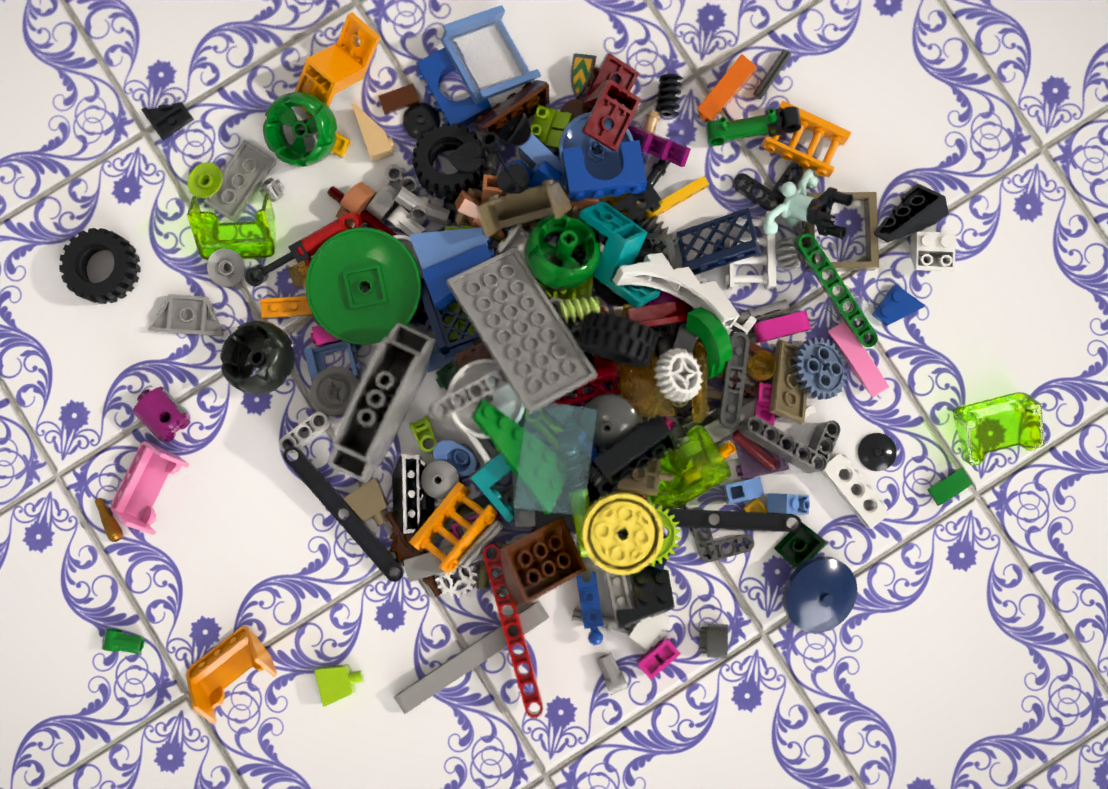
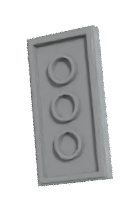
[203,140,277,223]

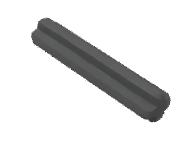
[753,49,791,99]

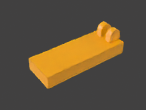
[260,296,313,319]

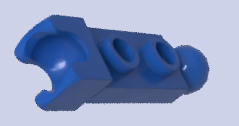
[576,572,604,645]

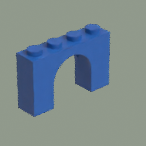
[415,42,492,128]
[562,140,647,201]

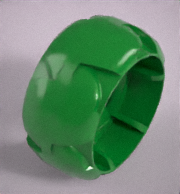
[263,92,337,167]
[525,214,600,290]

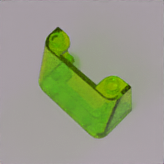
[953,392,1045,465]
[650,426,732,508]

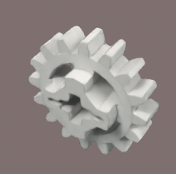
[435,565,478,598]

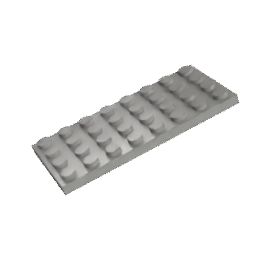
[446,247,598,414]

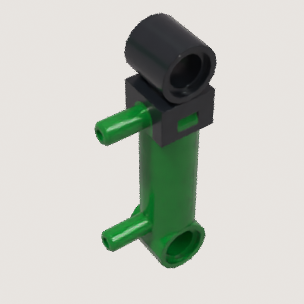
[706,107,801,146]

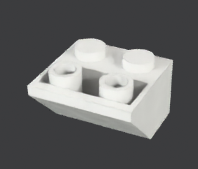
[910,231,955,272]

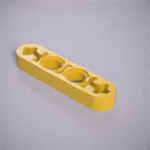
[644,176,710,220]

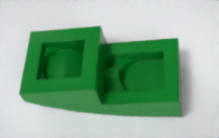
[927,468,972,506]

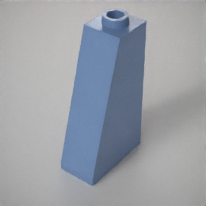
[518,133,567,191]
[409,228,491,270]

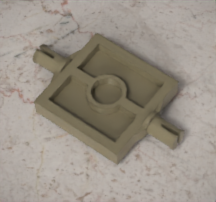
[618,457,673,496]

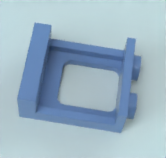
[304,341,362,384]

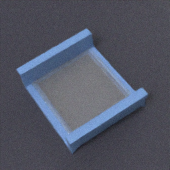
[441,5,541,105]

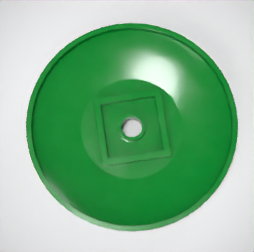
[306,228,421,345]

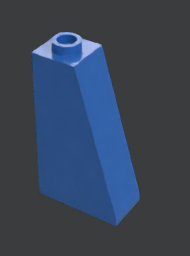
[421,243,496,310]

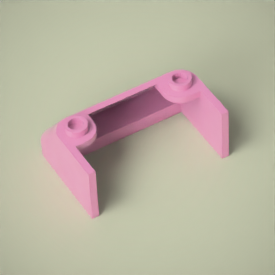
[110,441,189,535]

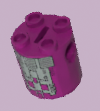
[133,387,191,443]

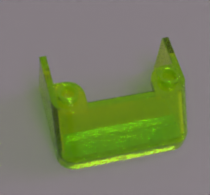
[187,193,276,260]

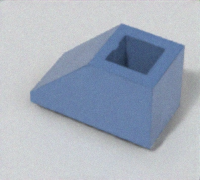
[722,477,764,504]
[767,493,810,515]

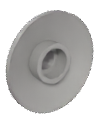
[207,249,245,287]
[421,460,459,499]

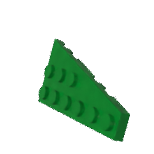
[471,399,569,515]

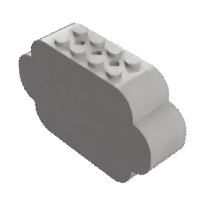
[328,322,436,483]

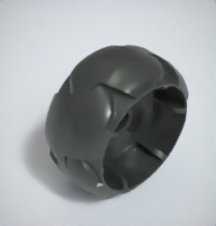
[220,320,295,395]

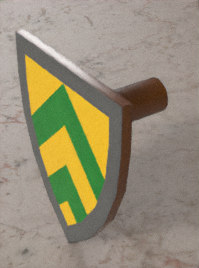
[571,53,599,99]

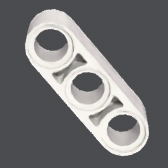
[279,412,331,453]

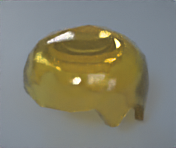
[746,351,777,381]

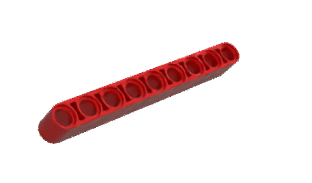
[483,544,543,718]

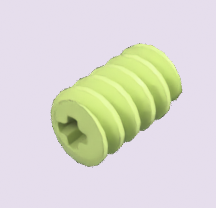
[557,296,600,324]

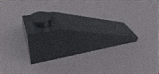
[874,184,949,243]

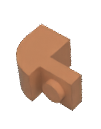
[335,182,376,227]

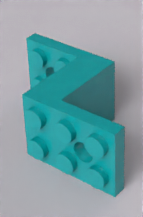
[579,201,661,308]
[471,452,515,523]

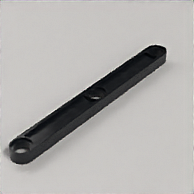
[283,446,404,582]
[656,508,802,532]

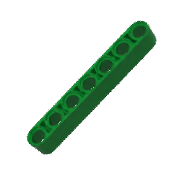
[795,233,878,347]

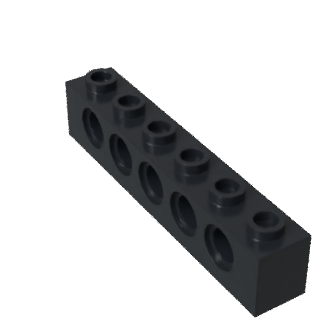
[562,181,662,265]

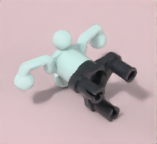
[763,170,853,239]

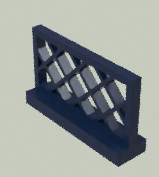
[676,208,761,275]
[421,278,480,355]

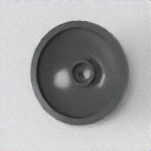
[581,394,639,450]

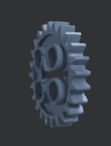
[792,337,849,400]

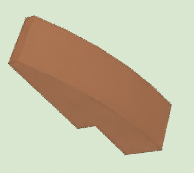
[455,190,505,239]

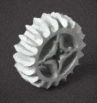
[653,348,703,402]

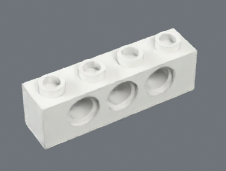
[821,453,889,529]

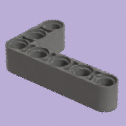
[738,416,841,473]

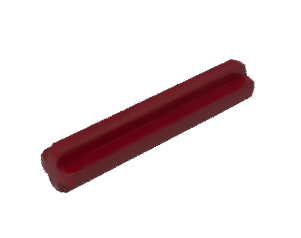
[731,430,778,471]

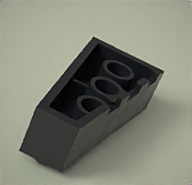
[594,415,679,486]

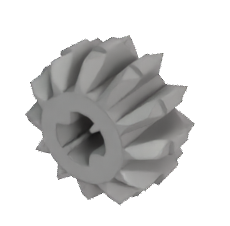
[775,237,801,270]

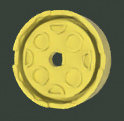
[581,492,663,575]

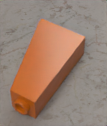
[697,54,757,122]

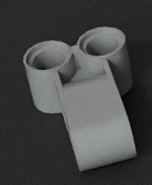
[366,164,420,222]

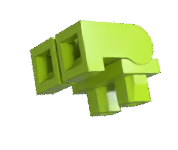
[531,105,576,151]

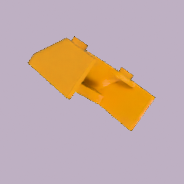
[186,626,277,724]

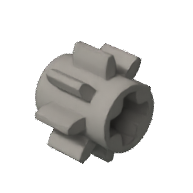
[260,178,284,202]

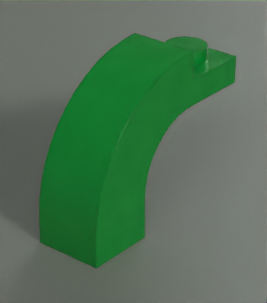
[686,307,732,378]

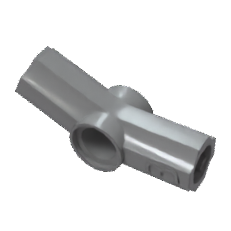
[392,186,450,225]

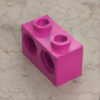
[636,636,680,680]

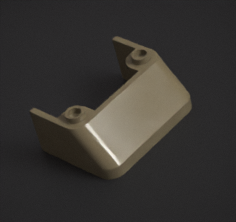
[476,179,572,237]

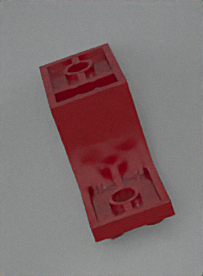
[582,53,642,152]

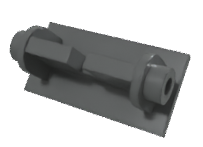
[677,402,719,434]

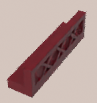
[624,300,693,327]
[543,366,620,410]

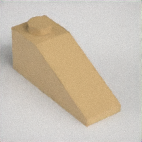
[352,104,395,162]

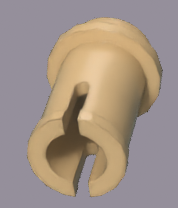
[644,110,661,133]

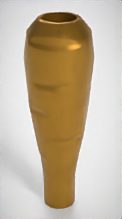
[94,498,123,542]

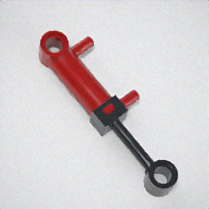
[245,212,362,286]

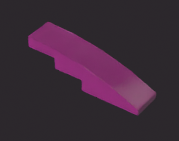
[628,124,691,167]

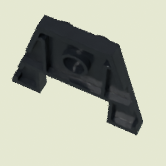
[616,565,675,629]

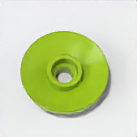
[188,162,223,198]

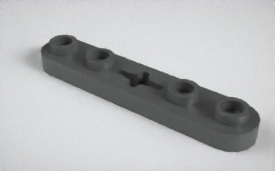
[719,332,750,428]

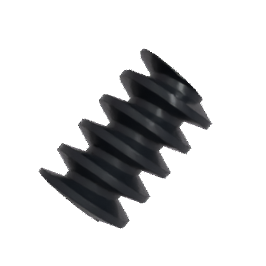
[656,74,683,117]

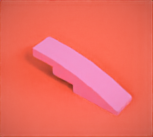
[828,321,889,398]

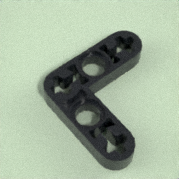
[733,163,803,211]

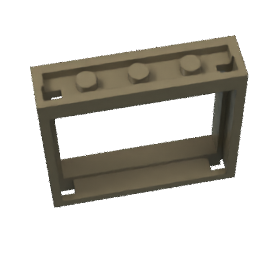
[802,192,879,272]

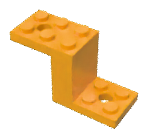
[295,12,381,117]

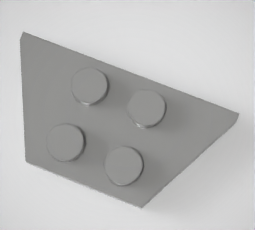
[148,294,224,337]

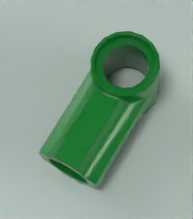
[102,629,145,654]

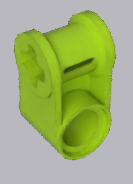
[409,415,438,454]

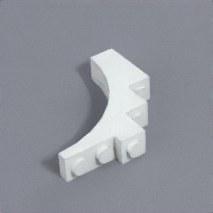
[613,253,740,329]

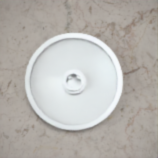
[447,359,525,439]

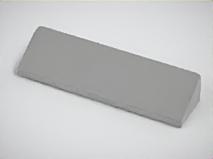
[403,537,484,582]

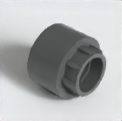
[699,623,728,659]

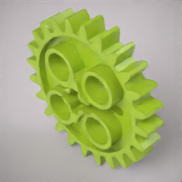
[618,503,681,566]

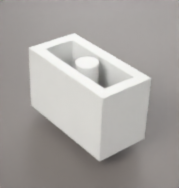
[627,613,670,650]

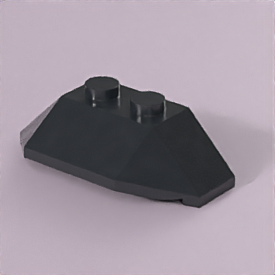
[392,455,434,534]

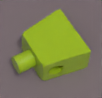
[314,664,364,707]

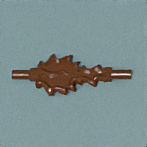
[386,511,442,597]

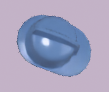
[433,440,477,476]

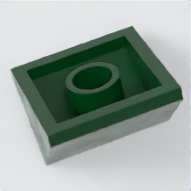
[774,522,827,569]

